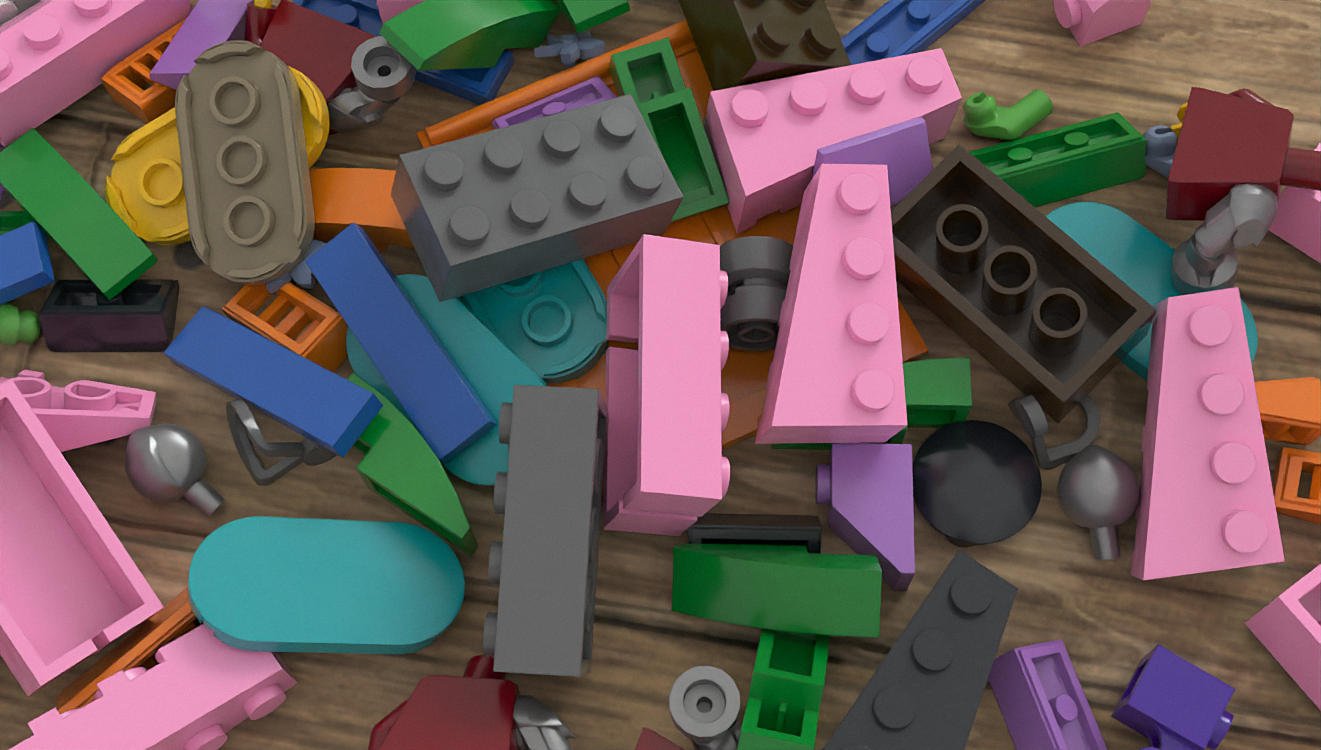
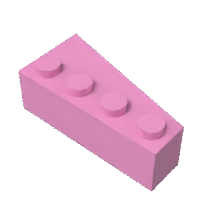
[755,164,908,444]
[1130,287,1285,580]
[9,624,298,750]

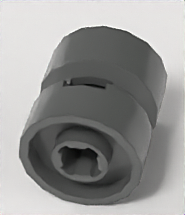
[720,236,793,351]

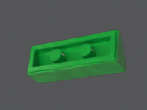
[969,112,1146,207]

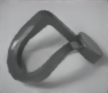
[1008,394,1100,470]
[226,399,337,486]

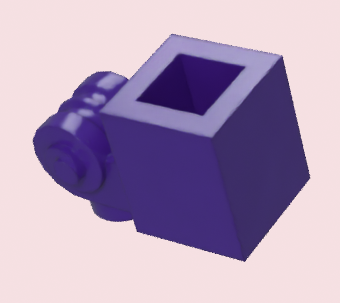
[1111,644,1235,750]

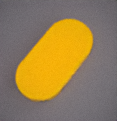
[105,66,330,245]

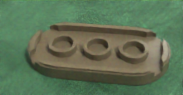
[175,40,315,286]

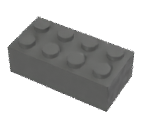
[391,94,683,303]
[483,385,608,677]

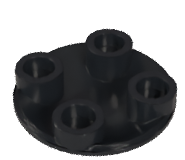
[912,420,1042,548]

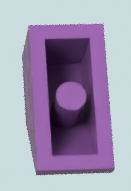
[815,443,915,591]

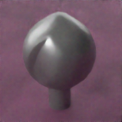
[125,423,225,518]
[1057,445,1140,560]

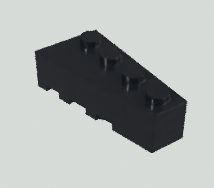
[822,550,1018,750]

